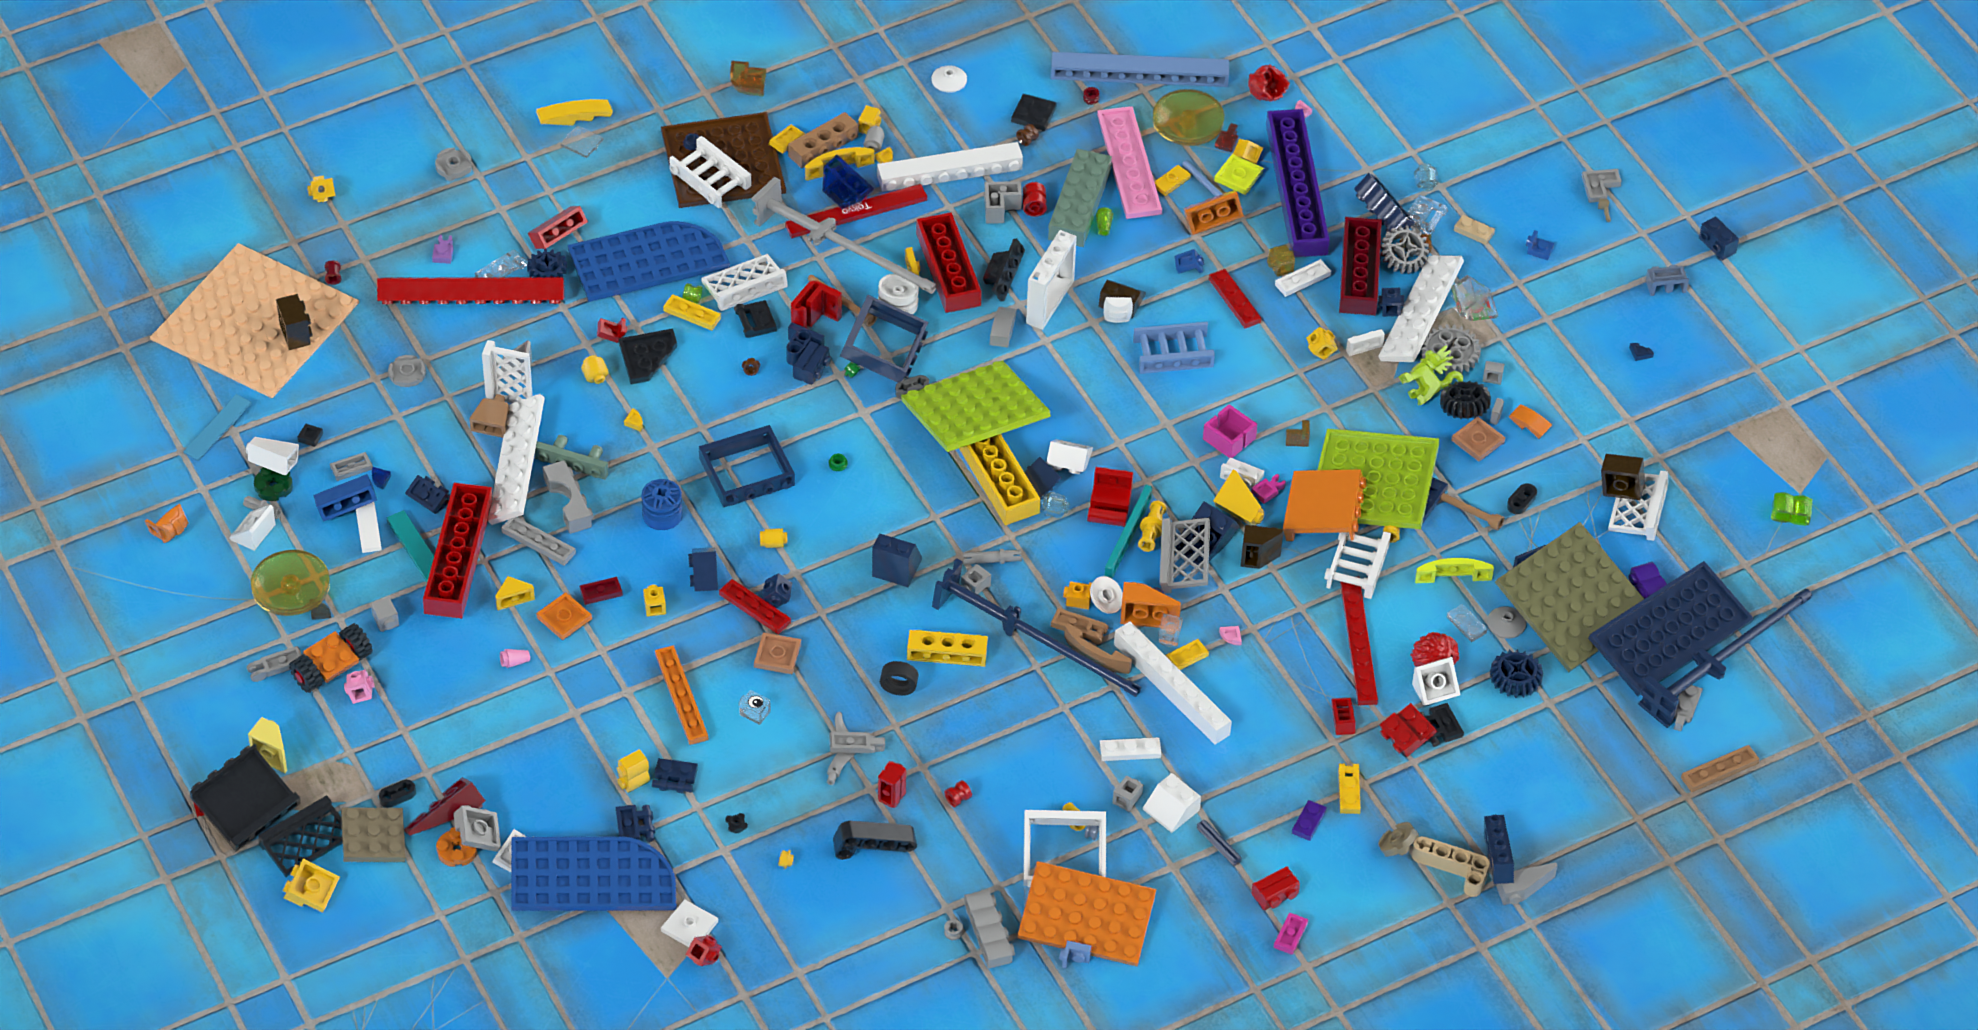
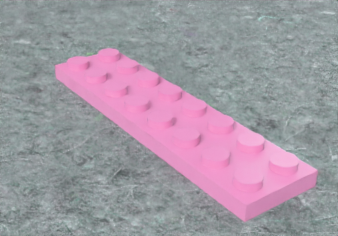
[1097,106,1162,219]

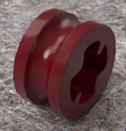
[1083,87,1100,105]

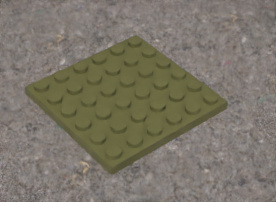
[1495,522,1644,672]

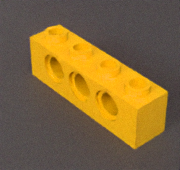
[907,630,988,667]

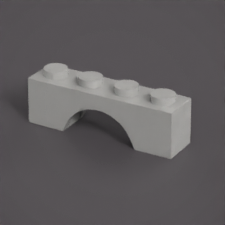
[543,460,594,534]

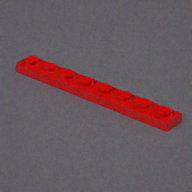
[1340,576,1378,705]

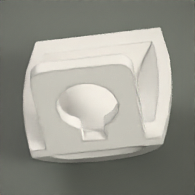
[1104,297,1133,323]

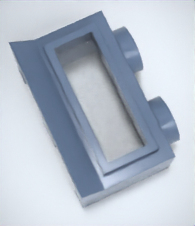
[1646,265,1689,296]

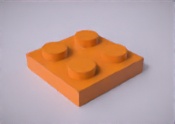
[536,592,592,640]

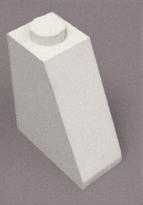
[246,437,299,475]

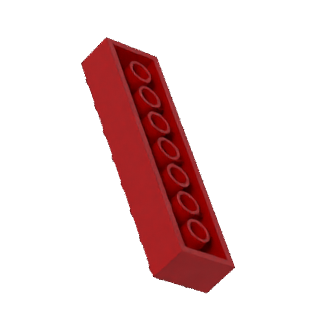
[423,482,492,619]

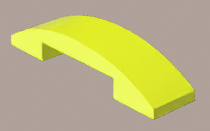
[1415,558,1494,583]

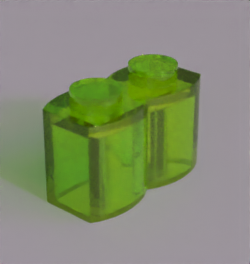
[1771,492,1813,526]

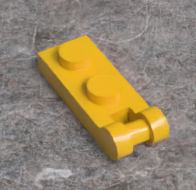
[1338,763,1361,814]

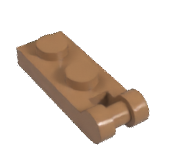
[1051,608,1109,644]

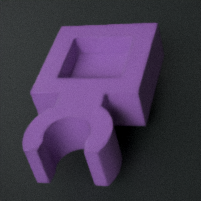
[432,235,453,264]

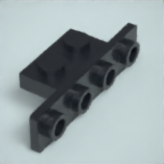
[982,238,1025,302]

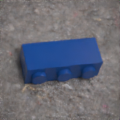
[313,474,377,522]

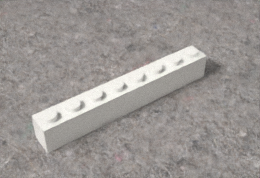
[877,142,1023,192]
[1114,622,1232,745]

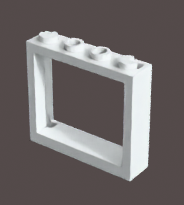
[1026,230,1077,330]
[1023,810,1106,888]

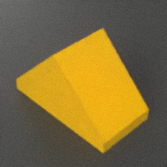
[495,576,535,610]

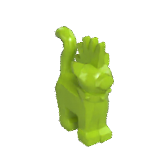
[1398,345,1463,405]

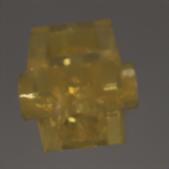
[1267,244,1295,277]

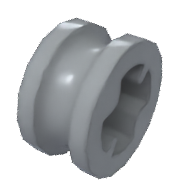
[944,919,963,940]

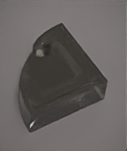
[310,600,331,620]

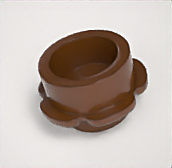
[742,358,760,376]

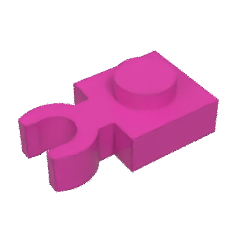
[1251,474,1286,504]

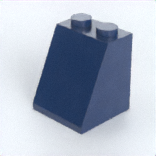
[872,533,922,587]

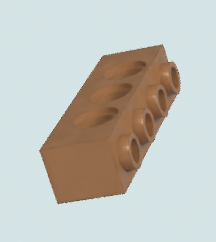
[788,112,858,169]

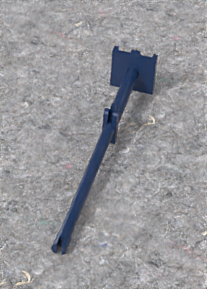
[932,558,1142,697]
[1638,588,1812,728]

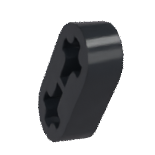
[379,780,416,808]

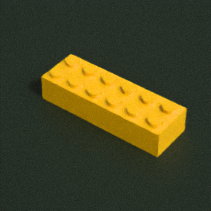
[959,434,1040,525]

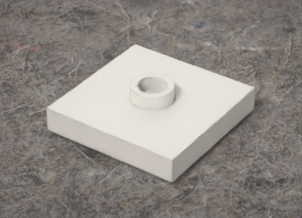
[661,899,718,947]

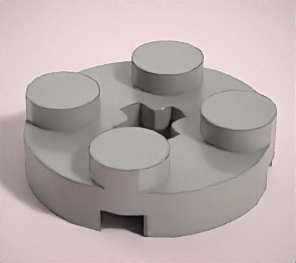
[435,148,472,181]

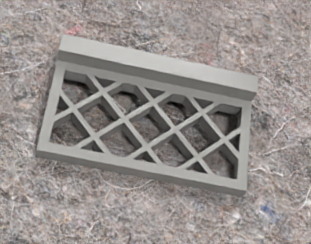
[1160,518,1210,594]

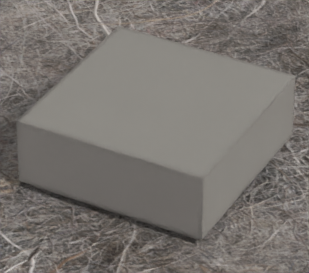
[1490,398,1504,425]

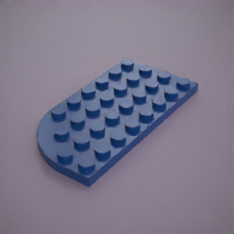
[568,221,730,302]
[511,837,676,911]

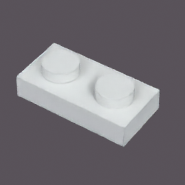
[1346,329,1385,356]

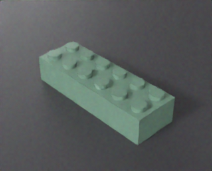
[1048,149,1112,247]

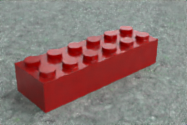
[916,212,981,313]

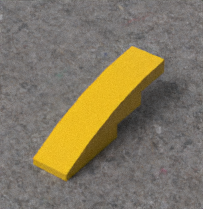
[536,99,613,126]

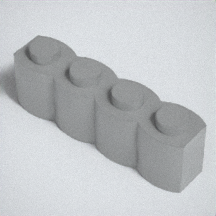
[964,889,1015,969]

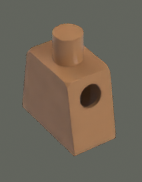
[470,394,509,438]

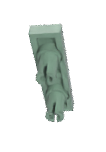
[535,435,608,480]

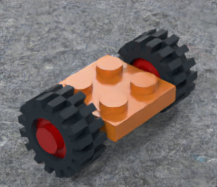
[289,623,373,693]

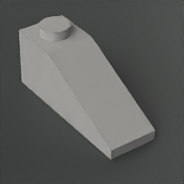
[1496,863,1557,905]

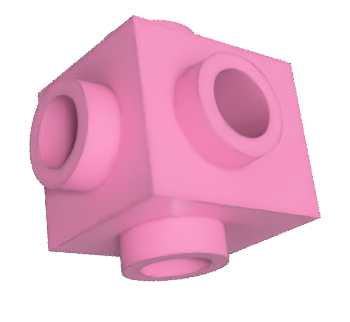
[344,669,374,704]

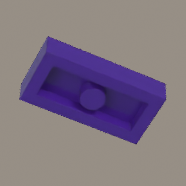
[1292,800,1327,841]

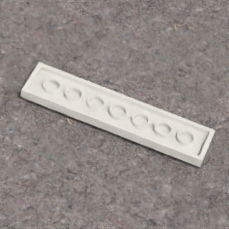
[1379,255,1464,362]
[488,394,545,525]

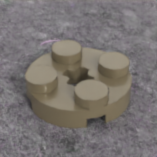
[1378,822,1419,857]

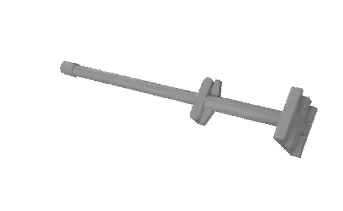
[752,177,936,294]

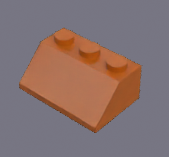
[1183,190,1244,235]

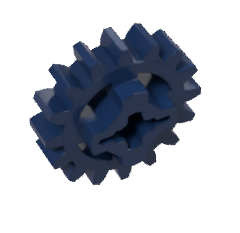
[527,249,567,277]

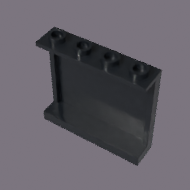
[190,744,300,852]

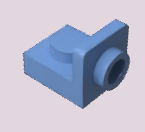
[1059,941,1091,969]

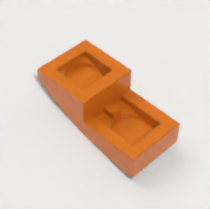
[1508,404,1552,439]

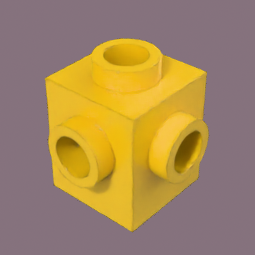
[307,175,336,202]
[1306,327,1338,360]

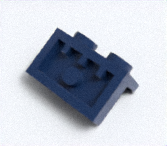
[405,475,450,514]

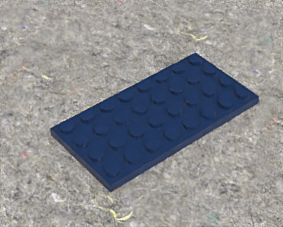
[1588,561,1754,696]

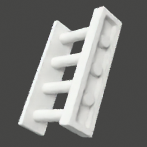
[670,136,751,208]
[1324,532,1391,599]

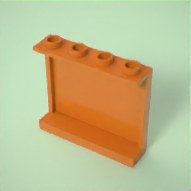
[1283,469,1366,541]

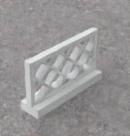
[701,254,788,311]
[482,340,533,403]
[1608,471,1668,541]

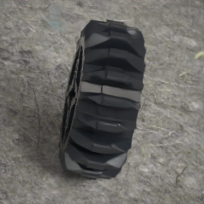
[1440,380,1491,420]

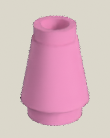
[500,649,530,668]

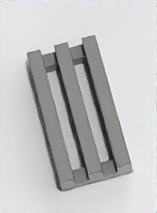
[330,452,373,481]

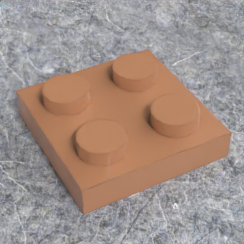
[1451,416,1505,462]
[754,632,801,674]

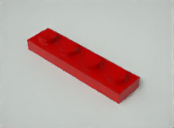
[1209,269,1261,329]
[719,579,791,635]

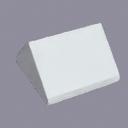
[229,505,276,551]
[1412,657,1461,706]

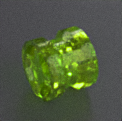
[682,283,702,304]

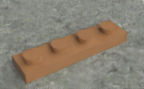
[1681,745,1760,793]

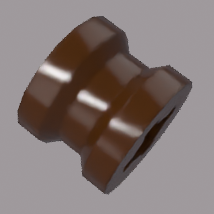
[1016,124,1039,146]

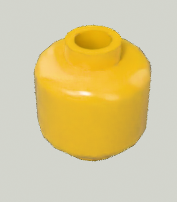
[581,355,609,384]

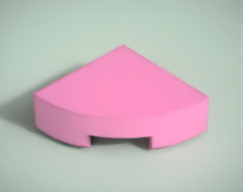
[1295,100,1312,118]
[1219,626,1242,645]

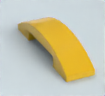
[805,147,874,181]

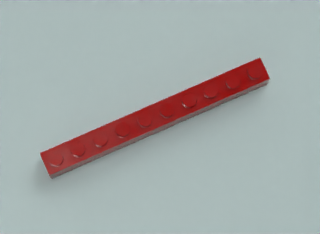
[377,277,564,304]

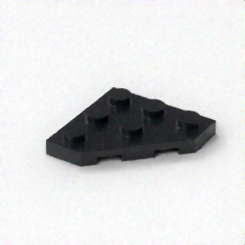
[618,328,677,384]

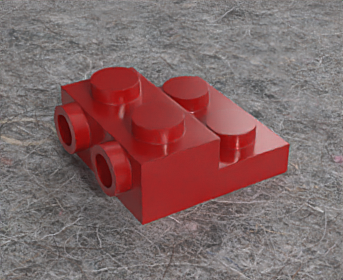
[1379,703,1437,757]

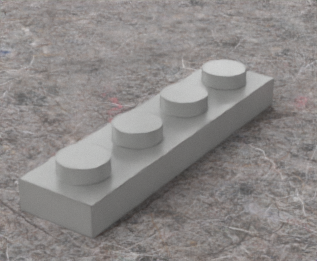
[501,517,576,566]

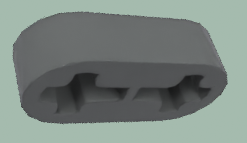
[895,375,929,399]

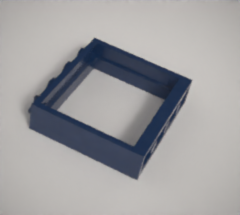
[840,295,929,383]
[699,425,795,508]

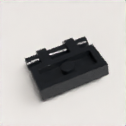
[1420,703,1464,747]

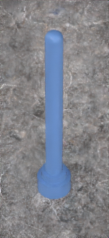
[1183,161,1243,209]

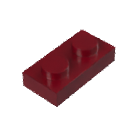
[579,577,622,605]

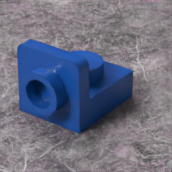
[1526,230,1554,260]
[1174,249,1204,274]

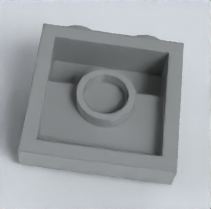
[454,805,501,852]

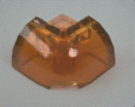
[730,61,767,97]

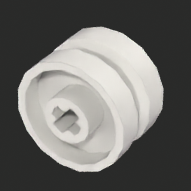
[878,273,919,315]

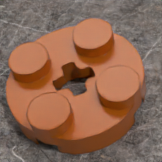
[436,827,477,867]

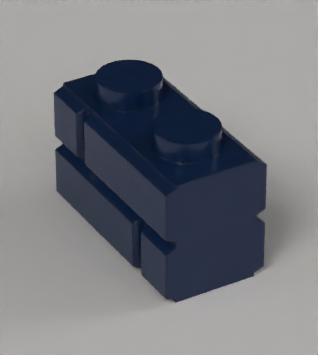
[793,341,831,385]

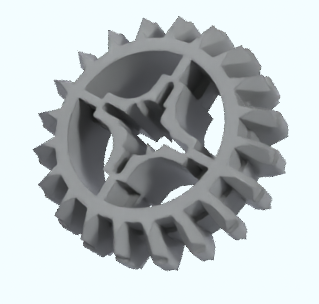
[1380,225,1429,274]

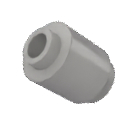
[864,126,885,153]

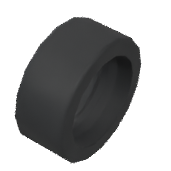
[879,661,919,696]

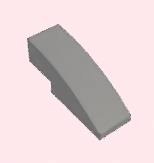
[990,307,1017,348]

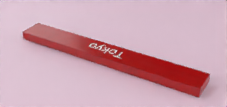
[785,184,927,238]

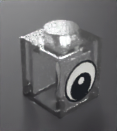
[738,690,771,725]

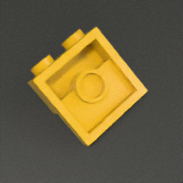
[283,859,340,913]

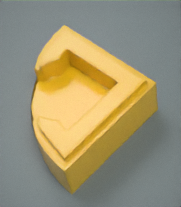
[875,147,893,164]
[624,408,643,432]

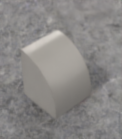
[1482,361,1505,385]

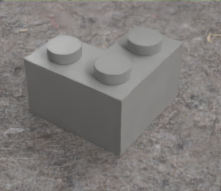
[984,181,1022,223]

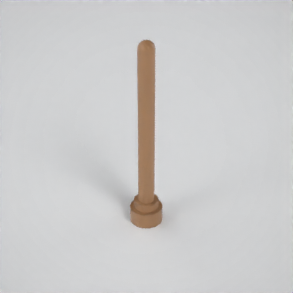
[808,275,877,327]
[1440,493,1505,531]

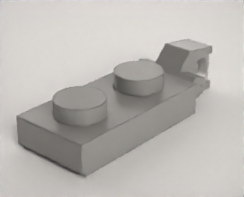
[1674,685,1703,731]
[829,732,885,753]

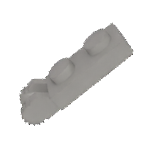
[246,646,302,682]

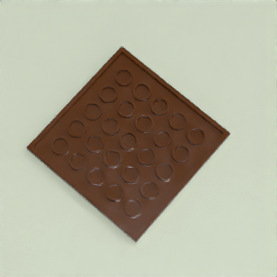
[661,112,786,208]

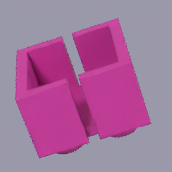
[1203,404,1257,458]

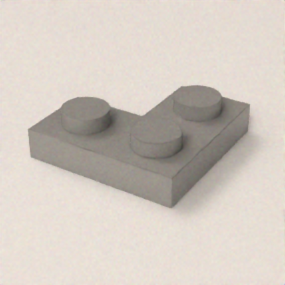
[1582,169,1621,203]

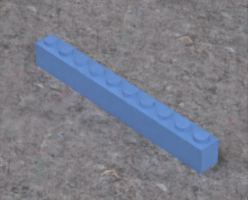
[1051,52,1229,87]

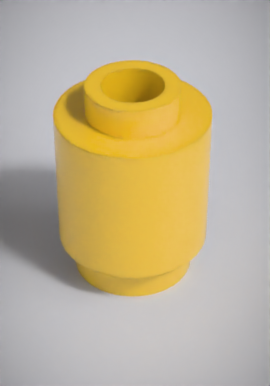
[760,528,787,548]

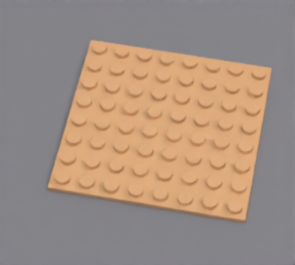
[150,243,359,398]

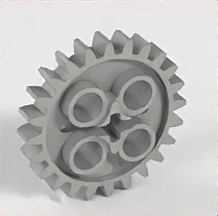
[1420,324,1481,375]

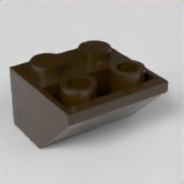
[1240,525,1284,569]

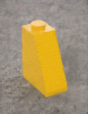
[1213,469,1264,525]

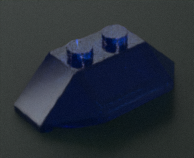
[822,154,874,209]

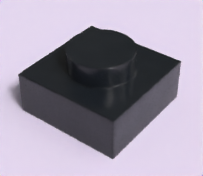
[297,423,323,447]

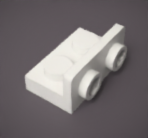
[1220,457,1264,490]

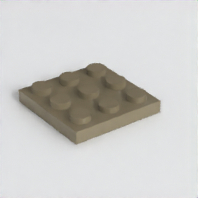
[341,807,406,862]

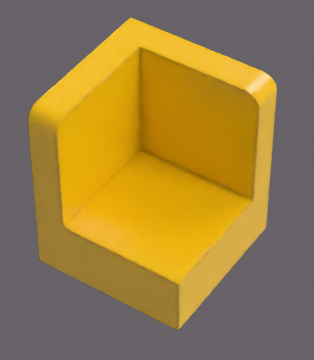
[1233,139,1263,164]

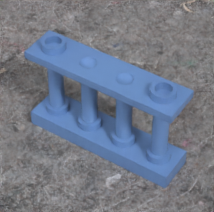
[1133,322,1215,374]

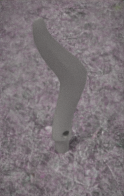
[827,712,855,785]

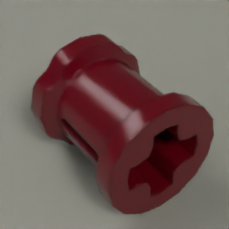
[324,260,341,285]

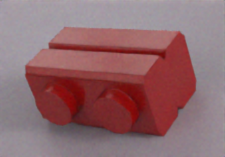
[878,761,906,808]
[1251,867,1300,910]

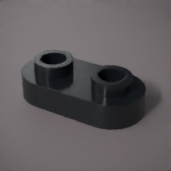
[1507,483,1537,514]

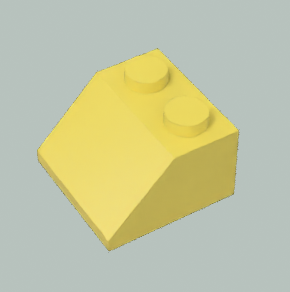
[248,717,287,774]

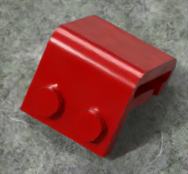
[791,281,842,328]
[1087,467,1133,527]

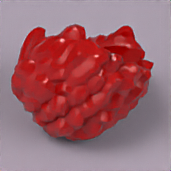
[1248,64,1290,101]
[1410,632,1459,667]

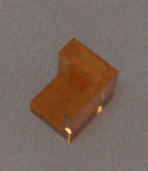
[1286,420,1310,447]

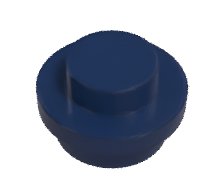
[683,133,699,150]

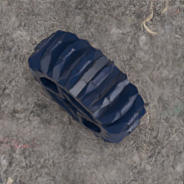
[1490,649,1543,699]

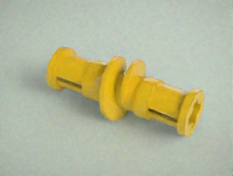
[1138,501,1167,552]

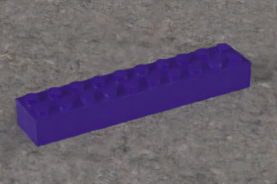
[1266,109,1330,258]

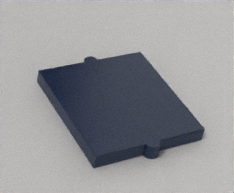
[1024,457,1062,500]

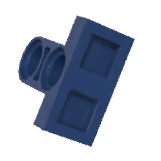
[786,322,824,366]

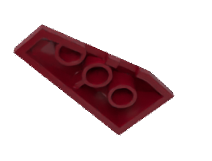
[404,777,486,836]

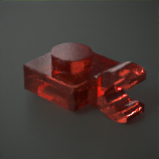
[1215,123,1238,153]

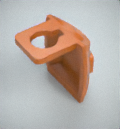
[145,504,189,543]

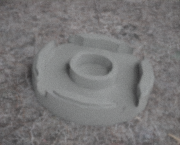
[388,355,426,387]

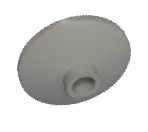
[1487,607,1526,639]

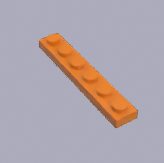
[655,645,708,745]

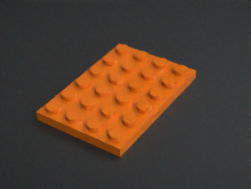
[1017,861,1156,967]

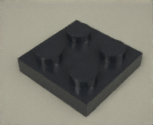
[1011,93,1057,131]

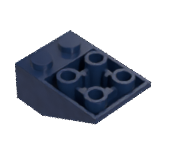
[1176,501,1240,565]

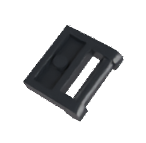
[734,300,777,338]

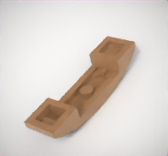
[1064,623,1132,674]

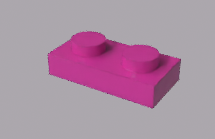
[1274,912,1308,955]

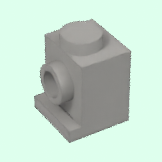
[961,564,991,594]
[1113,775,1143,812]

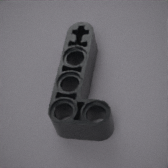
[833,821,917,860]

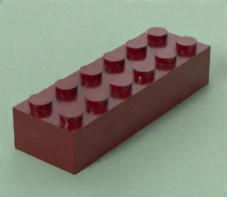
[1339,217,1382,316]

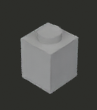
[371,597,399,632]

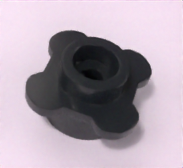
[725,813,748,833]

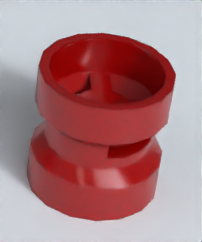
[944,780,972,807]

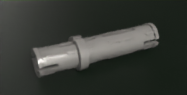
[963,549,1022,565]

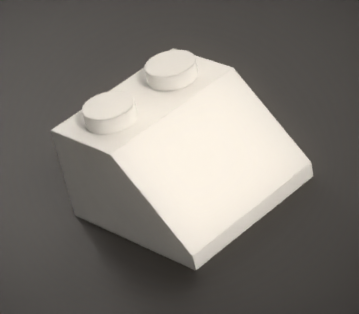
[1046,439,1093,474]
[1143,773,1201,833]

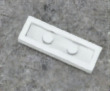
[1275,259,1331,297]
[1100,738,1161,761]

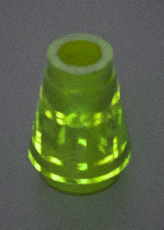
[1095,207,1114,236]

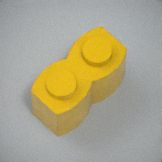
[617,749,650,793]

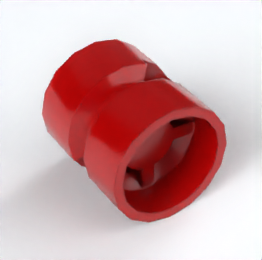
[1022,182,1047,217]

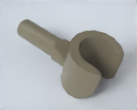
[1598,199,1611,222]

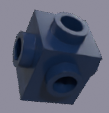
[1378,288,1404,317]
[762,573,792,608]

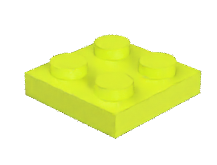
[1214,154,1263,195]

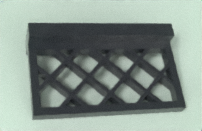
[258,795,343,877]

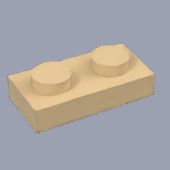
[1454,215,1495,245]

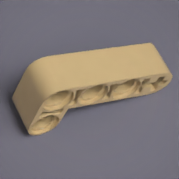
[1412,837,1490,897]

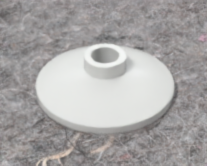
[932,66,967,92]
[1090,576,1123,614]

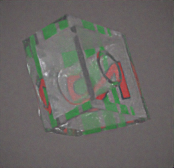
[1451,275,1498,321]

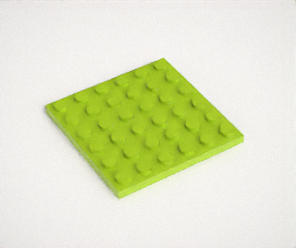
[901,360,1051,452]
[1317,428,1440,529]

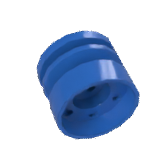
[641,479,683,530]

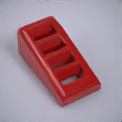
[1331,698,1356,735]

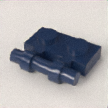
[652,758,698,793]
[616,805,656,842]

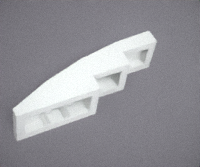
[356,502,382,553]

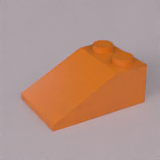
[1120,582,1181,630]

